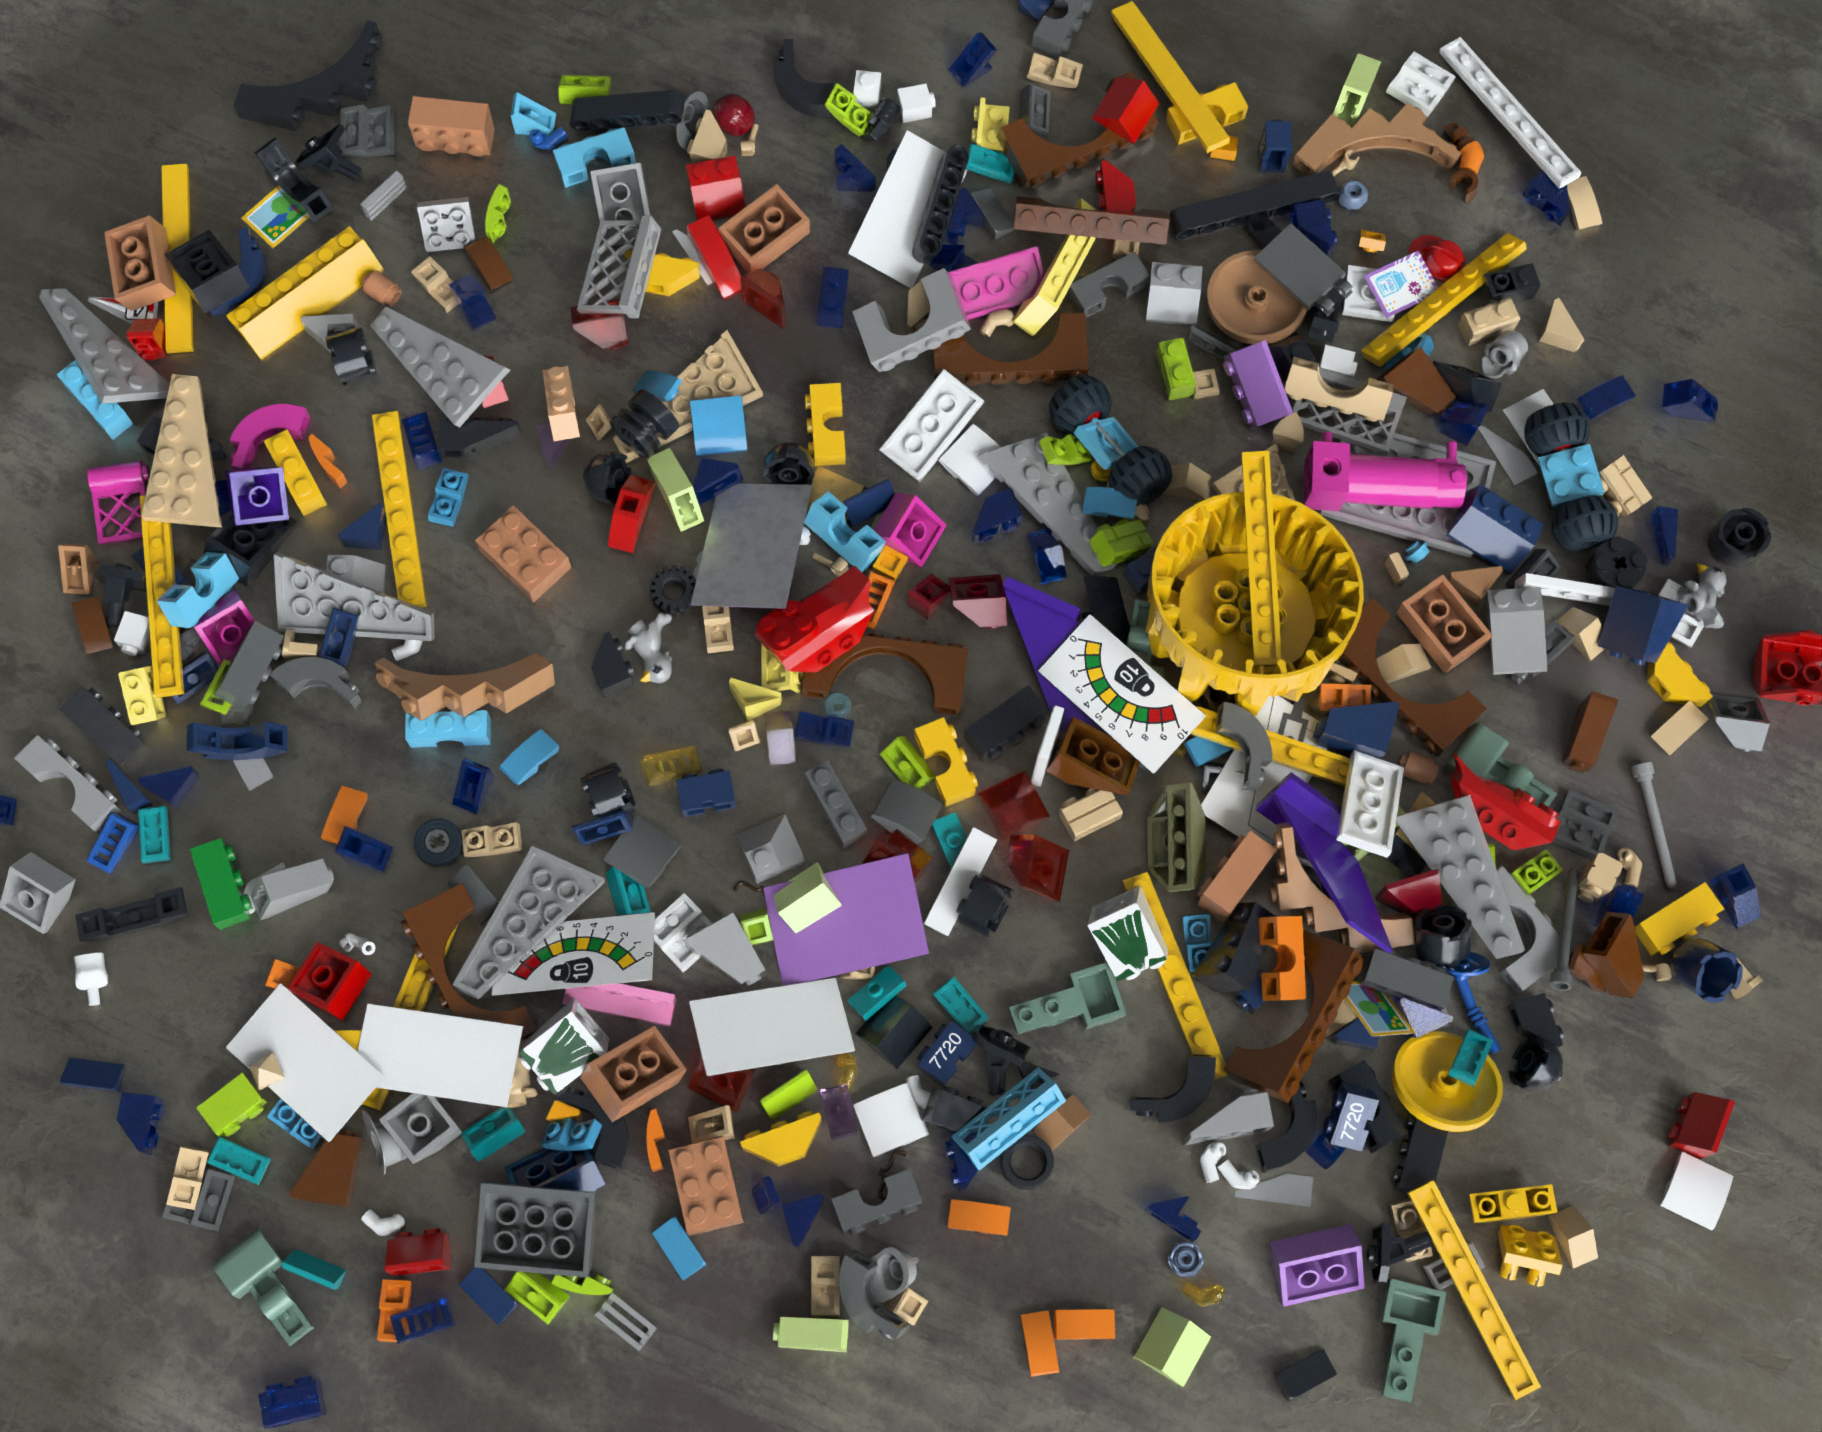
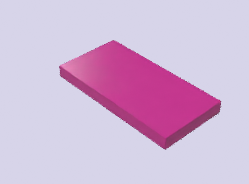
[948,247,1045,320]

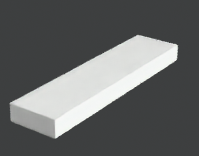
[1515,573,1615,606]
[923,827,997,936]

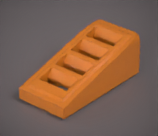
[867,571,896,630]

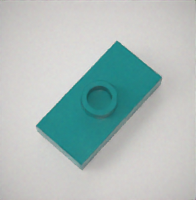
[966,143,1014,184]
[138,806,171,864]
[932,812,967,870]
[847,965,907,1021]
[933,976,989,1035]
[1448,1029,1493,1087]
[207,1137,271,1185]

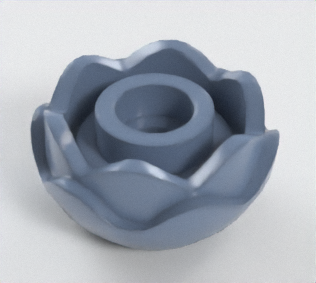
[1338,180,1368,210]
[1168,1242,1204,1277]

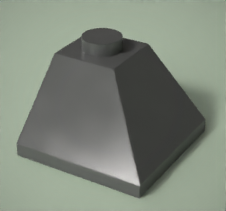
[1708,692,1770,752]

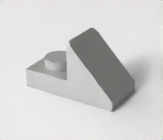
[301,314,358,353]

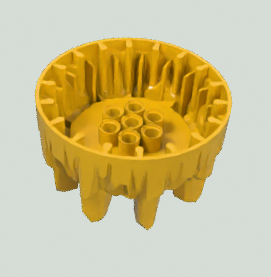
[1146,491,1364,716]

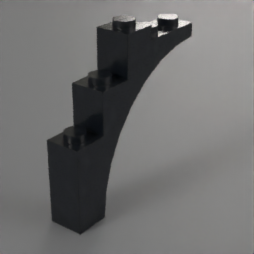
[233,20,382,131]

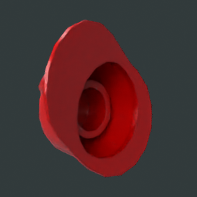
[1409,235,1466,282]

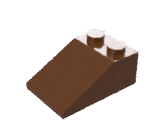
[1046,716,1140,795]

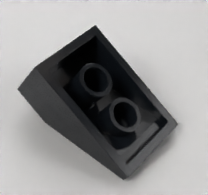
[164,230,250,313]
[204,514,297,587]

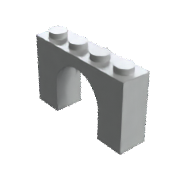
[852,268,971,372]
[1451,867,1572,995]

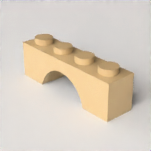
[1284,357,1394,421]

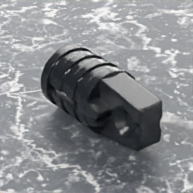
[863,97,901,142]

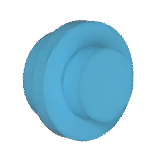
[1405,541,1430,564]

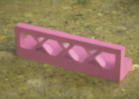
[562,983,677,1027]

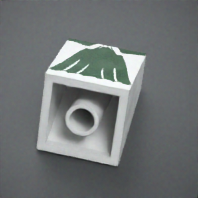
[1088,886,1168,981]
[519,997,610,1095]

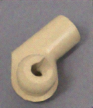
[979,309,1015,338]
[1617,847,1642,888]

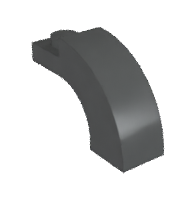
[270,657,362,709]
[1216,702,1272,791]
[839,1250,910,1340]

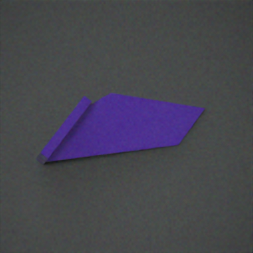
[1003,576,1104,733]
[1256,772,1393,953]

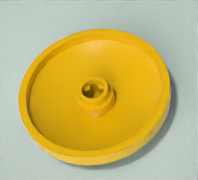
[1391,1031,1503,1132]

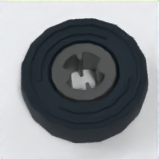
[414,818,463,867]

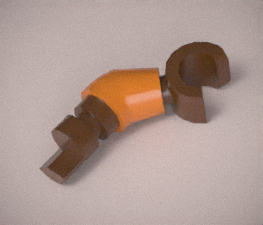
[1444,123,1484,203]

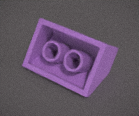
[1223,340,1293,428]
[1270,1224,1365,1307]

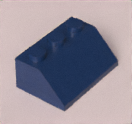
[1446,484,1544,575]
[504,1148,606,1192]

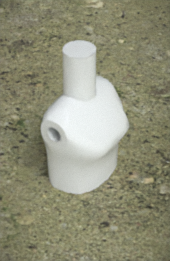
[74,953,108,1006]

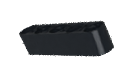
[569,90,686,131]
[912,145,969,264]

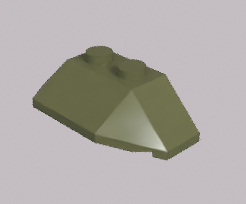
[1147,782,1206,892]

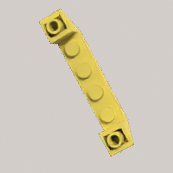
[1012,198,1097,336]

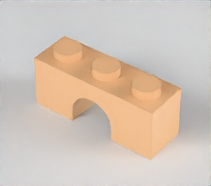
[542,366,580,441]

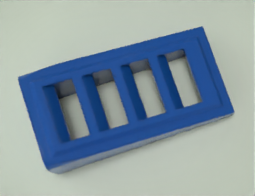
[86,813,139,873]

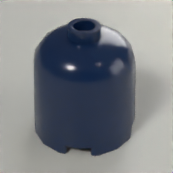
[1671,938,1743,1003]

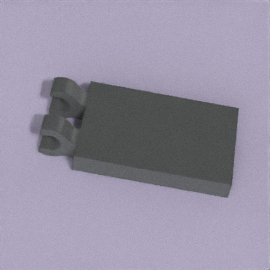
[1254,223,1353,317]

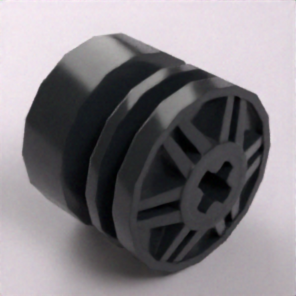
[609,389,680,459]

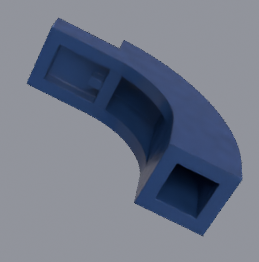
[210,228,267,316]
[187,721,287,760]

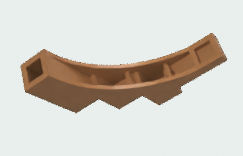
[1292,102,1461,176]
[375,653,555,721]
[1269,822,1415,953]

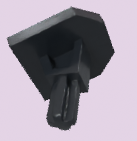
[294,123,362,181]
[90,563,147,627]
[972,1025,1030,1096]
[1367,1223,1433,1284]

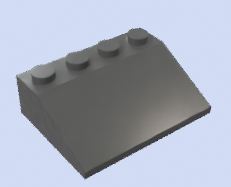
[474,1182,596,1278]

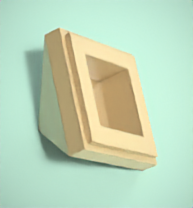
[586,404,611,441]
[728,720,760,751]
[249,1052,284,1090]

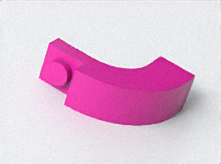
[230,404,311,470]

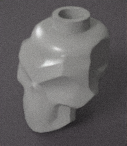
[1480,330,1528,379]

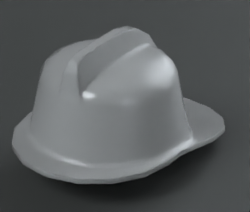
[362,1110,407,1175]
[870,1247,919,1302]

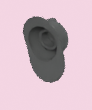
[672,91,709,150]

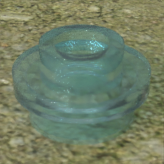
[825,693,851,720]

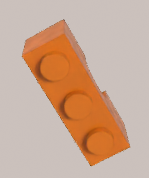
[1259,916,1306,1001]

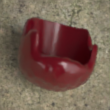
[712,93,755,137]

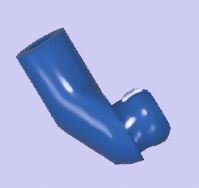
[529,127,568,150]

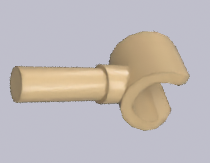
[741,124,759,156]
[1331,150,1359,177]
[812,553,849,577]
[1642,963,1672,981]

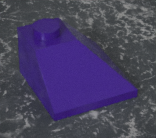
[225,467,289,525]

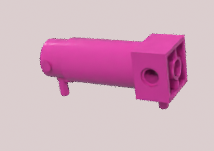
[1303,431,1467,511]

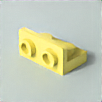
[971,97,1010,154]
[761,643,804,693]
[119,666,167,725]

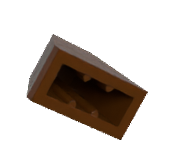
[1376,347,1456,416]
[1562,691,1618,773]
[1583,911,1645,998]
[289,1130,364,1207]

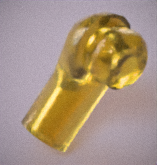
[836,1053,857,1095]
[1181,1280,1225,1307]

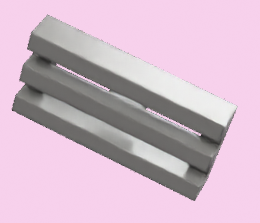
[360,171,407,221]
[1421,1242,1485,1291]
[594,1293,657,1351]

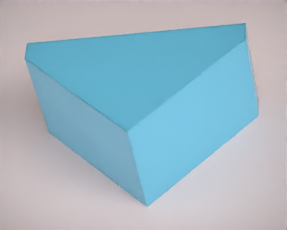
[511,92,556,135]

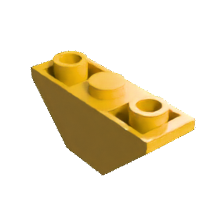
[623,250,700,296]
[1647,641,1713,707]
[740,1111,822,1167]
[1469,1184,1557,1223]

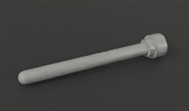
[1631,762,1677,889]

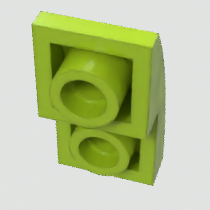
[824,83,872,137]
[485,184,511,244]
[1039,434,1093,465]
[1511,849,1563,895]
[551,1273,615,1295]

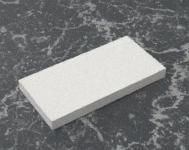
[879,369,984,482]
[1031,705,1064,787]
[1336,750,1404,858]

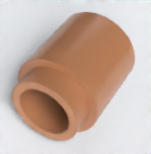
[362,271,402,307]
[1398,750,1439,784]

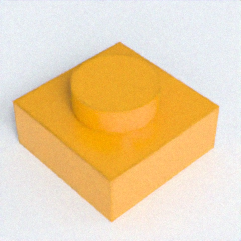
[1358,229,1386,252]
[873,545,908,582]

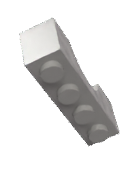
[14,735,121,834]

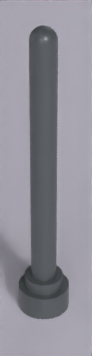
[1549,868,1579,991]

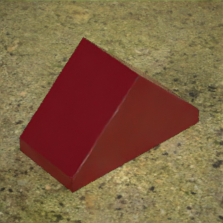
[907,573,951,620]

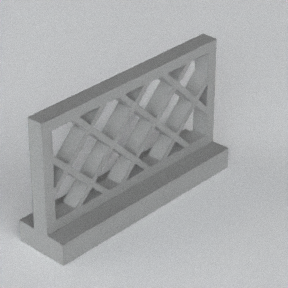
[577,216,661,318]
[1293,367,1407,455]

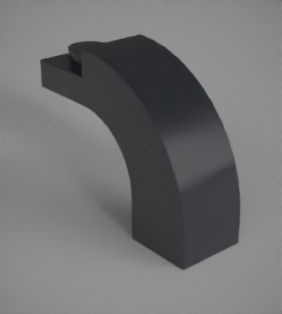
[774,39,834,118]
[254,138,334,223]
[1307,288,1343,342]
[1131,1054,1216,1123]
[1255,1081,1318,1173]
[556,1087,630,1171]

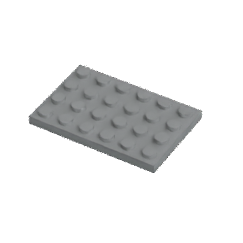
[1320,419,1496,558]

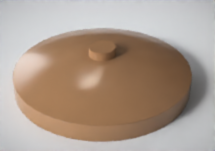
[1206,250,1307,344]

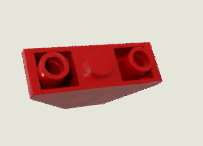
[1095,160,1136,240]
[608,475,656,554]

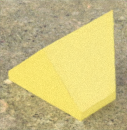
[729,678,782,722]

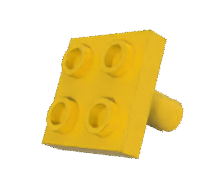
[1498,1225,1563,1286]

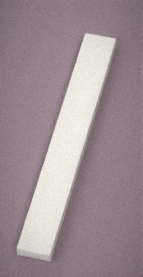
[1439,37,1581,189]

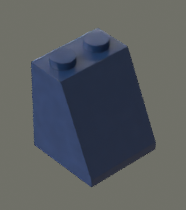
[1598,585,1688,666]
[1312,702,1400,759]

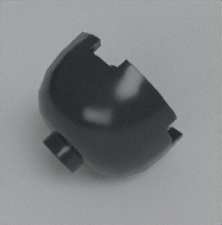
[763,442,815,485]
[583,452,632,505]
[1509,1035,1563,1092]

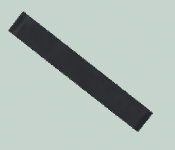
[1169,171,1341,240]

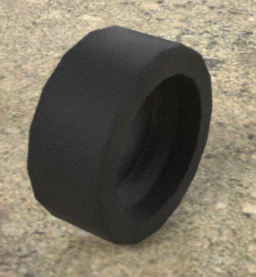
[1001,1135,1054,1190]

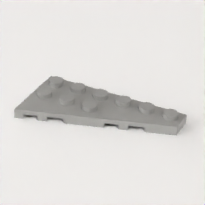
[39,288,170,404]
[370,307,510,427]
[979,433,1117,575]
[274,552,435,641]
[1396,794,1525,959]
[452,846,605,999]

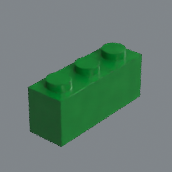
[190,838,253,930]

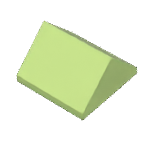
[773,862,841,933]
[1134,1307,1211,1387]

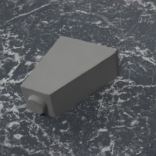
[251,858,334,921]
[683,913,765,986]

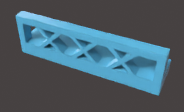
[952,1067,1066,1170]

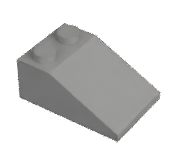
[590,163,651,246]
[1485,587,1547,675]
[1183,1089,1274,1145]

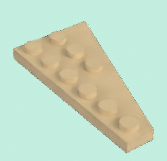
[613,330,763,463]

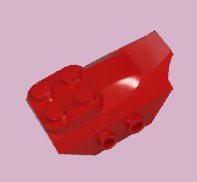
[754,566,874,672]
[1753,630,1822,705]
[1450,753,1561,850]

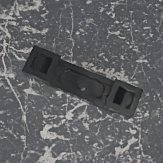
[75,887,187,942]

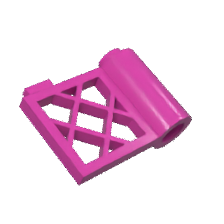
[87,460,150,545]

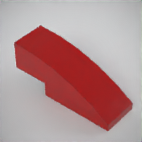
[687,215,746,300]

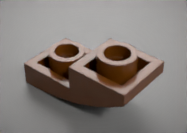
[464,236,513,291]
[72,596,113,654]
[1568,943,1605,993]

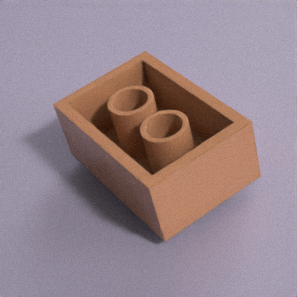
[408,96,495,156]
[718,184,810,277]
[104,215,177,311]
[475,505,571,603]
[1396,574,1493,674]
[1196,830,1277,925]
[580,1026,687,1122]
[669,1137,744,1236]

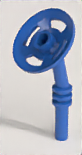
[1435,952,1502,1055]

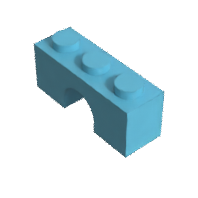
[553,127,636,188]
[56,360,133,440]
[804,491,886,572]
[157,552,239,628]
[405,710,491,748]

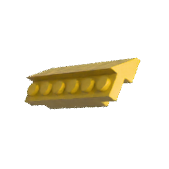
[226,226,384,360]

